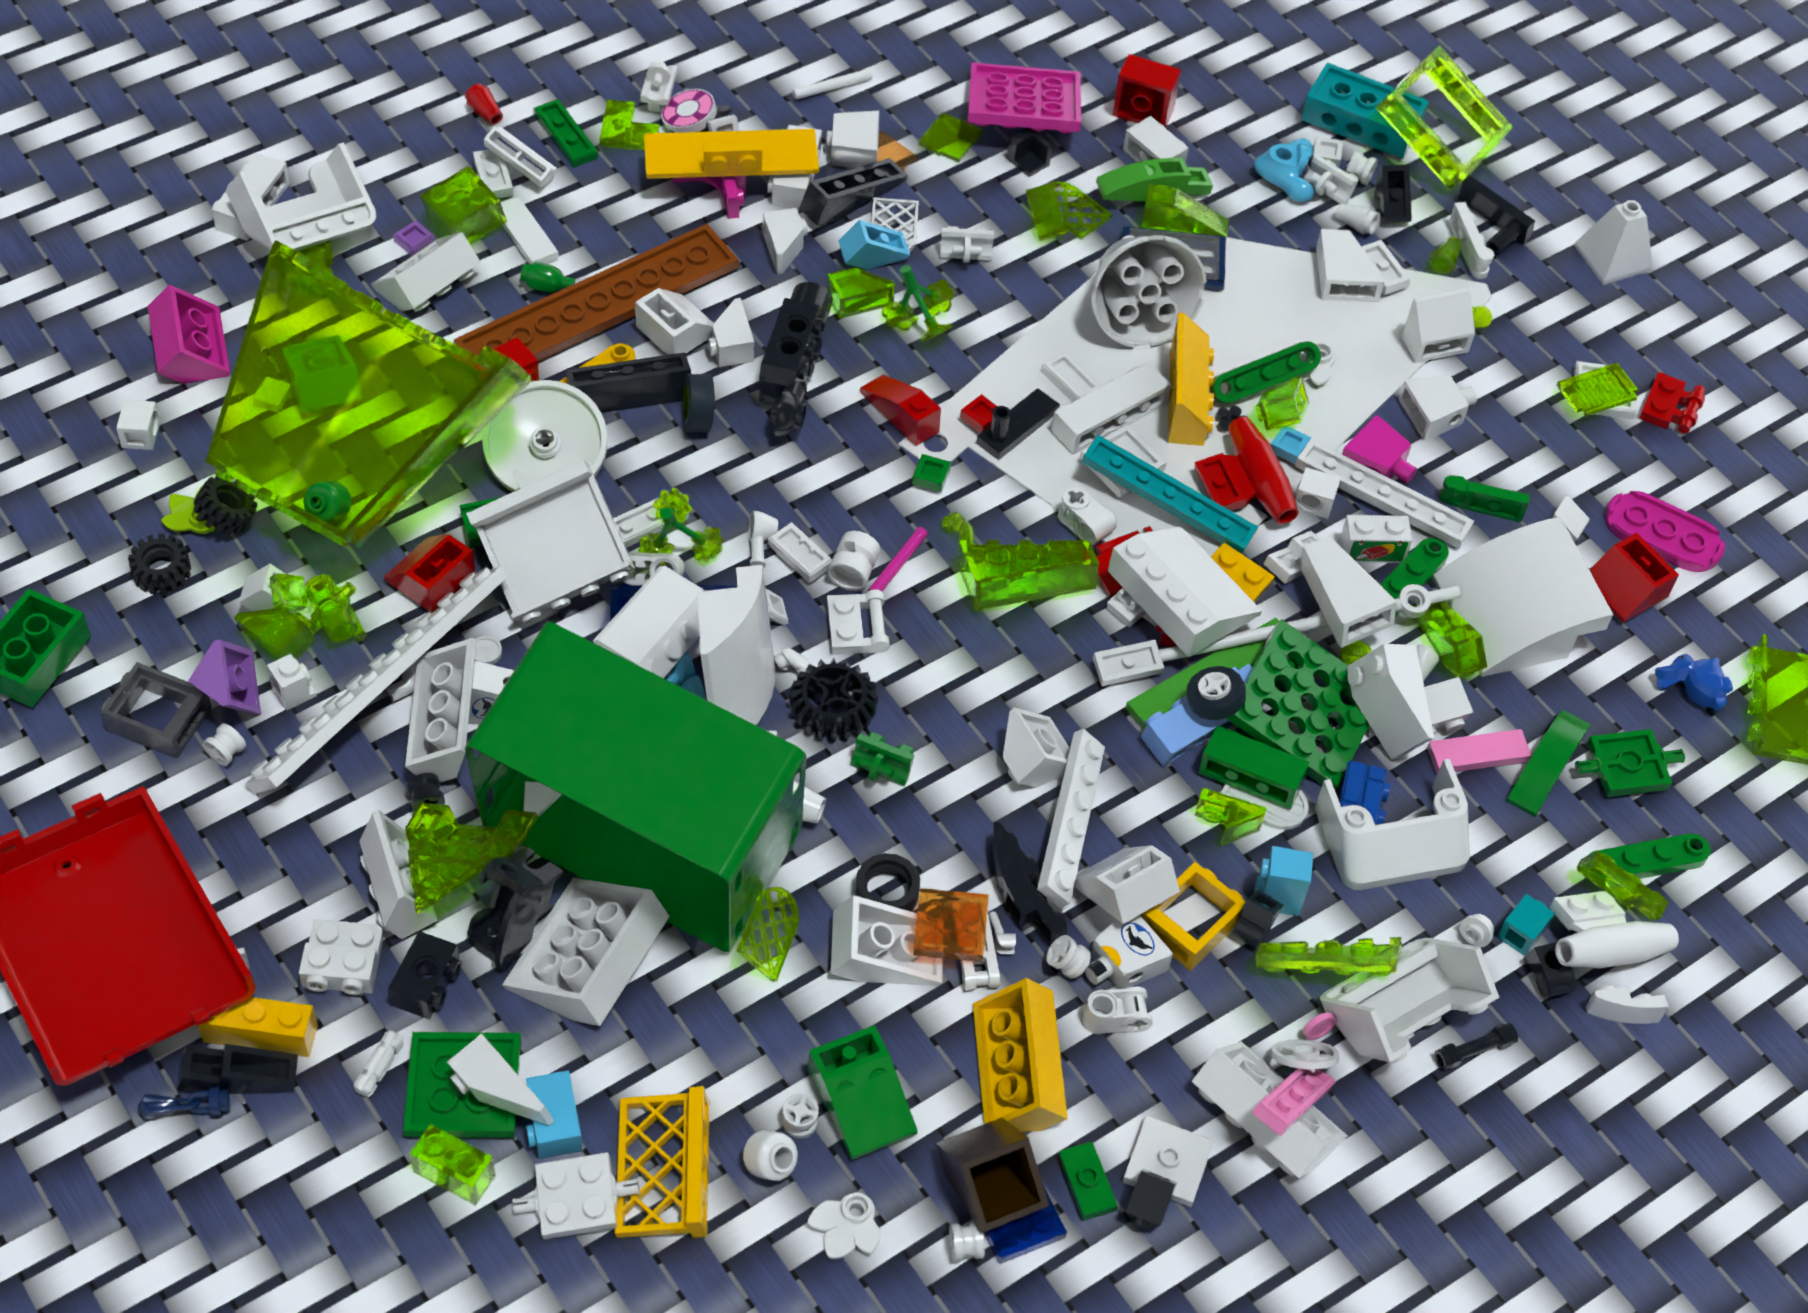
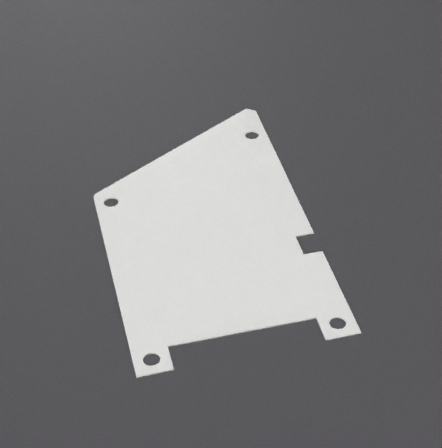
[898,225,1492,626]

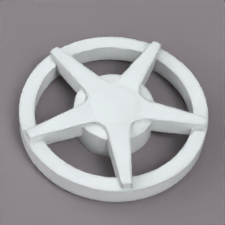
[1272,1039,1339,1072]

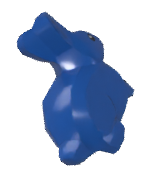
[1655,654,1733,711]

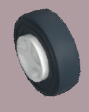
[1186,666,1246,720]

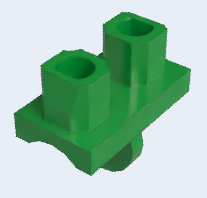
[850,732,915,786]

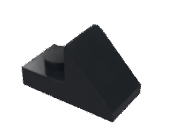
[1374,165,1412,224]

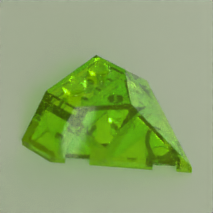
[405,803,538,914]

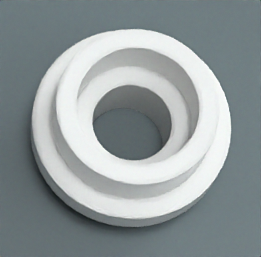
[1460,914,1494,947]

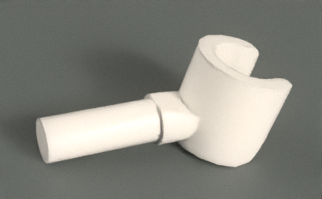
[989,911,1016,954]

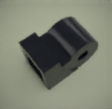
[1232,890,1284,949]
[1523,942,1576,998]

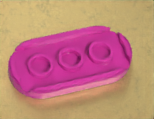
[1605,491,1725,572]

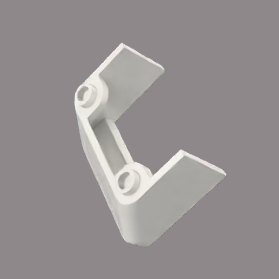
[1314,759,1470,890]

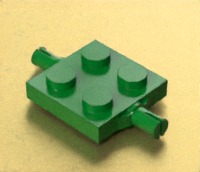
[1575,729,1685,797]

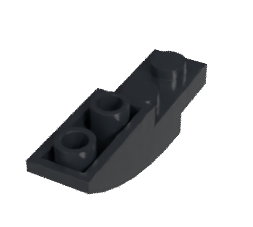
[991,821,1068,947]

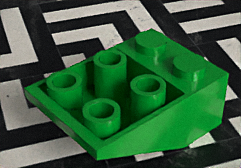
[808,1025,918,1160]

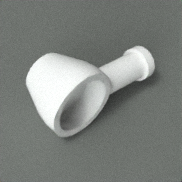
[748,511,778,567]

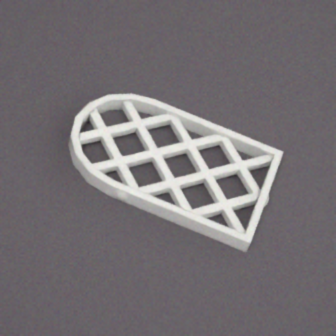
[871,197,919,253]

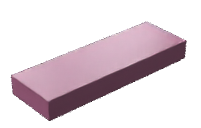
[1427,729,1532,774]

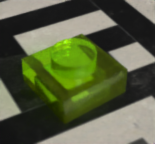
[269,573,308,611]

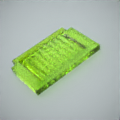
[1556,362,1638,416]

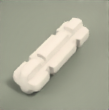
[354,1030,403,1097]

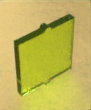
[918,112,982,163]

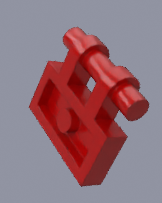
[1639,372,1705,434]

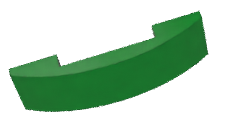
[1506,709,1591,817]

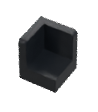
[1007,128,1052,177]

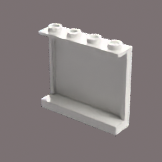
[466,460,635,624]

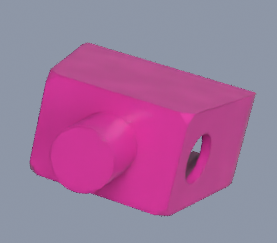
[1342,415,1417,483]

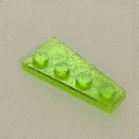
[1256,937,1402,976]

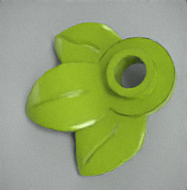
[161,486,216,534]

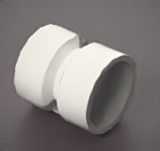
[827,531,880,591]

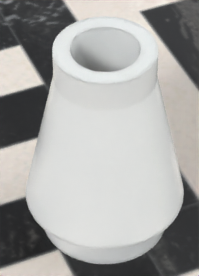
[1335,203,1380,235]

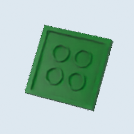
[403,1032,521,1138]

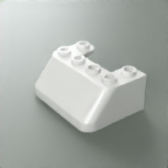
[225,142,376,255]
[1320,938,1499,1063]

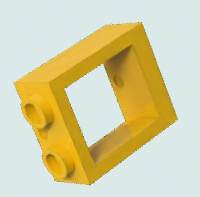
[1141,862,1246,971]

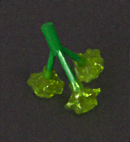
[638,487,723,565]

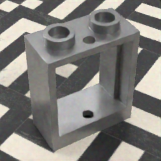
[101,662,212,758]

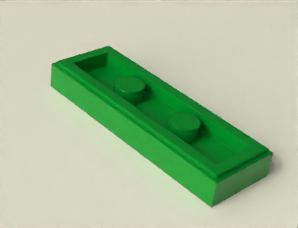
[533,99,598,168]

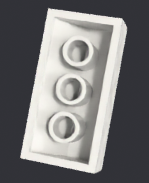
[593,566,704,678]
[405,638,476,782]
[1192,1042,1348,1178]

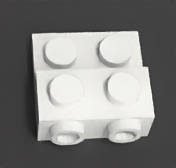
[299,919,385,995]

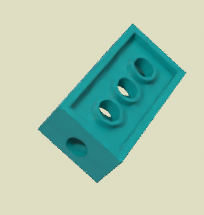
[1301,62,1429,159]

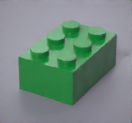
[0,588,91,708]

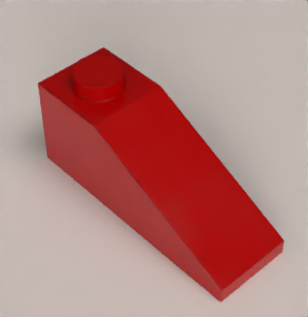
[860,375,941,446]

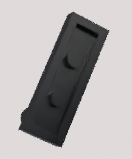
[1458,175,1535,255]
[976,388,1060,461]

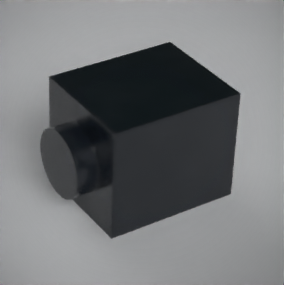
[1126,1169,1177,1229]

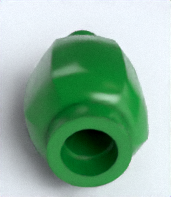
[520,262,576,293]

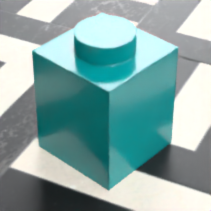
[1497,894,1555,956]

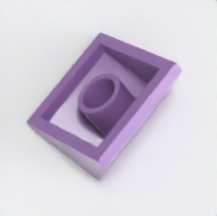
[188,640,261,715]

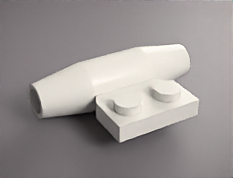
[1550,891,1679,968]

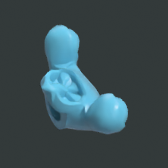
[1253,138,1314,202]

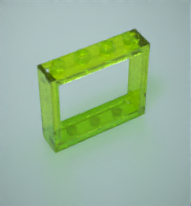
[1375,45,1513,190]

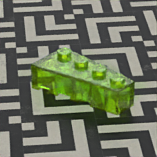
[958,540,1099,611]

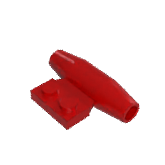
[1194,417,1299,525]

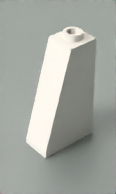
[1301,535,1397,648]

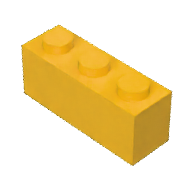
[198,997,318,1057]

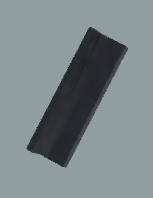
[565,352,691,413]

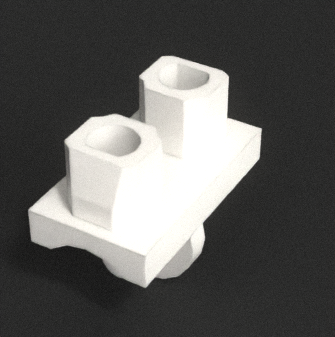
[640,61,678,113]
[1304,155,1359,204]
[940,226,994,263]

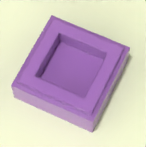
[393,220,435,256]

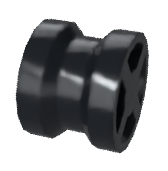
[406,773,445,814]

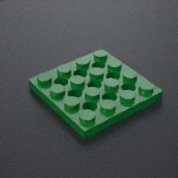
[1227,619,1369,790]

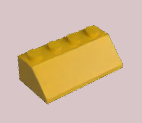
[1168,313,1214,446]
[973,978,1068,1132]

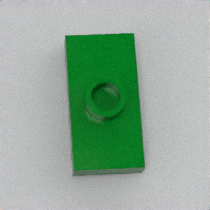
[1057,1141,1118,1221]

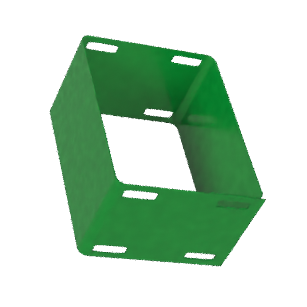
[465,622,806,953]

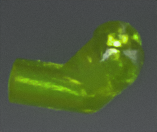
[942,512,976,553]

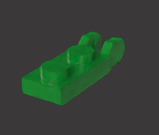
[1439,475,1530,523]

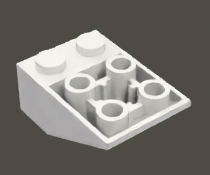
[1074,845,1180,924]

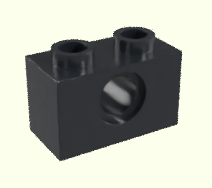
[388,931,462,1020]

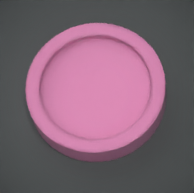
[1303,1012,1337,1040]

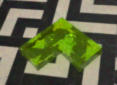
[600,99,659,150]

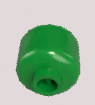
[303,480,352,523]

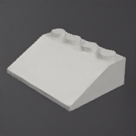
[1108,526,1262,657]
[502,878,669,1026]

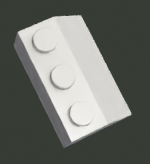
[371,232,481,312]
[359,810,438,939]

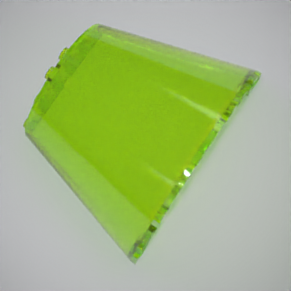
[205,240,532,548]

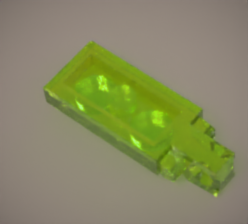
[1576,851,1669,921]

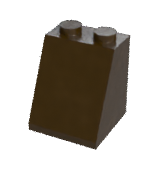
[936,1117,1050,1233]

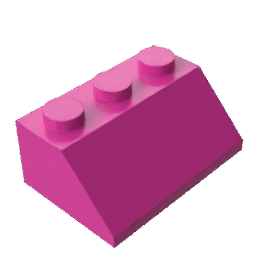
[148,284,230,384]

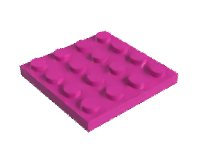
[968,63,1081,133]

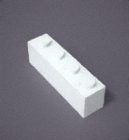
[1051,362,1171,455]

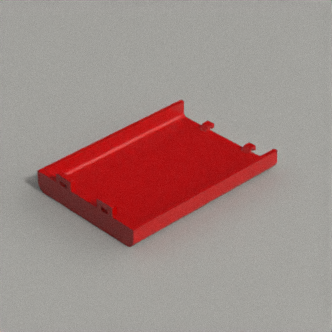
[0,786,256,1086]

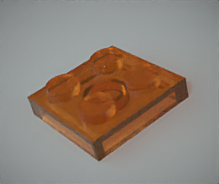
[913,888,989,962]

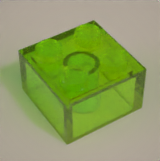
[420,165,507,245]

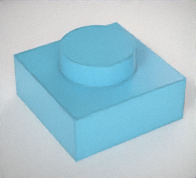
[1271,424,1311,464]

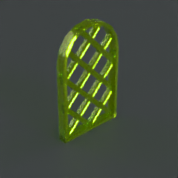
[1037,181,1113,240]
[736,887,799,982]

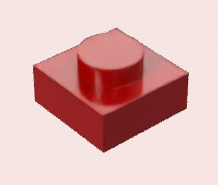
[960,394,997,433]

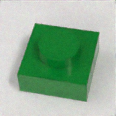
[912,454,951,492]

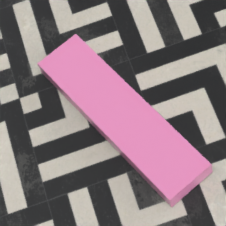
[1252,1068,1336,1136]

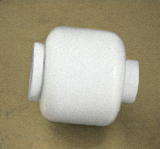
[743,1130,798,1181]

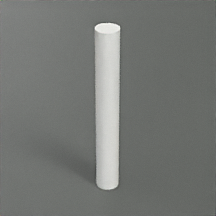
[792,69,872,100]

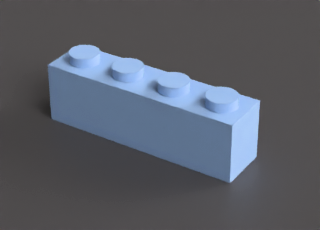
[1140,664,1265,767]

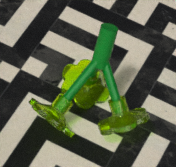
[881,265,955,342]

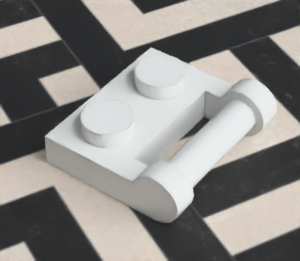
[827,590,890,655]

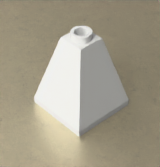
[1574,200,1653,285]

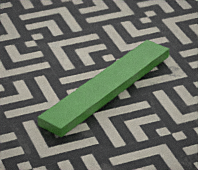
[1125,618,1279,730]

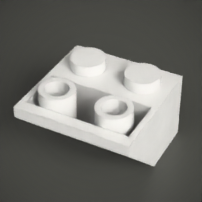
[1402,287,1475,363]
[635,288,714,355]

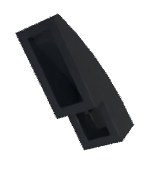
[177,1044,298,1094]

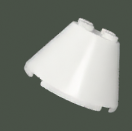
[1091,235,1206,347]

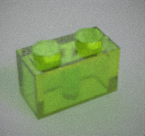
[410,1124,496,1206]

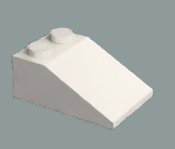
[1347,644,1434,759]
[831,895,943,986]

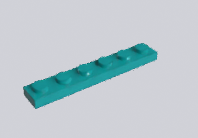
[1081,435,1258,554]

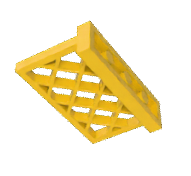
[615,1086,710,1238]

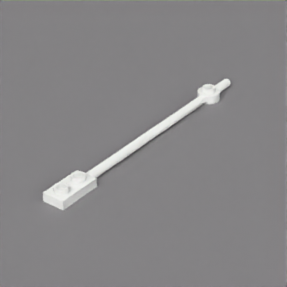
[1093,584,1461,686]

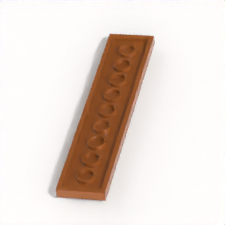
[453,224,739,382]

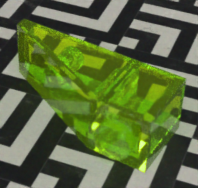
[1141,184,1229,238]
[1411,601,1487,678]

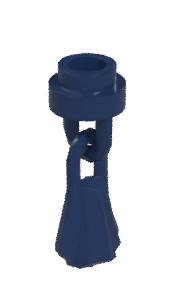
[137,1086,230,1120]

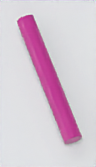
[868,527,928,592]

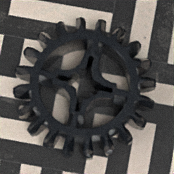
[789,658,878,742]

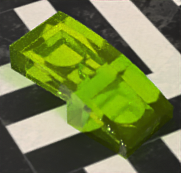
[1026,182,1067,241]

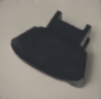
[467,845,563,971]

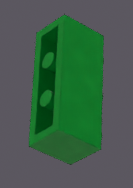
[1199,725,1310,810]

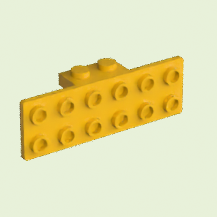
[644,129,819,179]

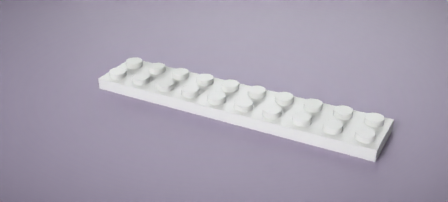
[245,566,509,794]

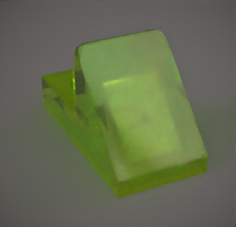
[1194,788,1267,846]

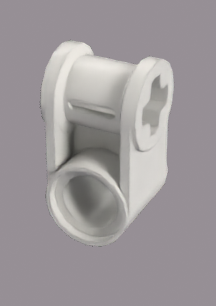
[1058,486,1117,546]
[1082,987,1153,1034]

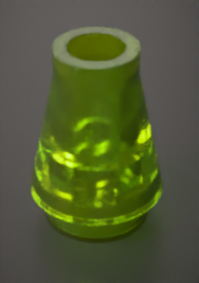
[1429,237,1462,274]

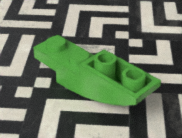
[1096,158,1213,202]

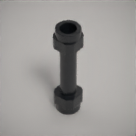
[1434,1023,1518,1070]

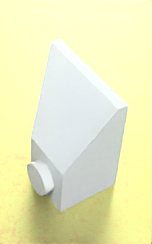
[1003,707,1070,787]

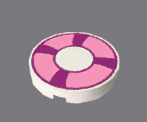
[661,89,717,133]

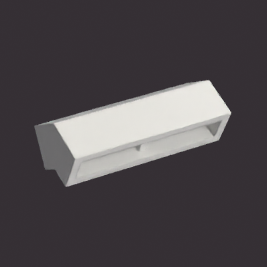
[484,126,557,188]

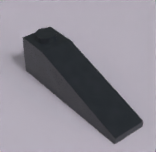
[799,158,908,226]

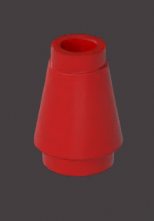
[465,84,503,126]

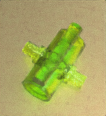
[304,574,367,643]

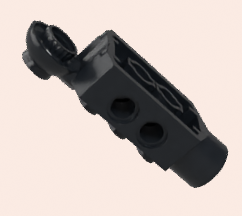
[759,282,833,437]

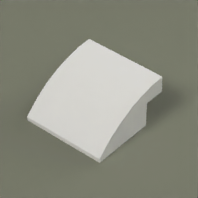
[1432,516,1613,677]
[697,565,775,725]

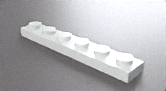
[1295,439,1474,549]
[1037,728,1105,908]

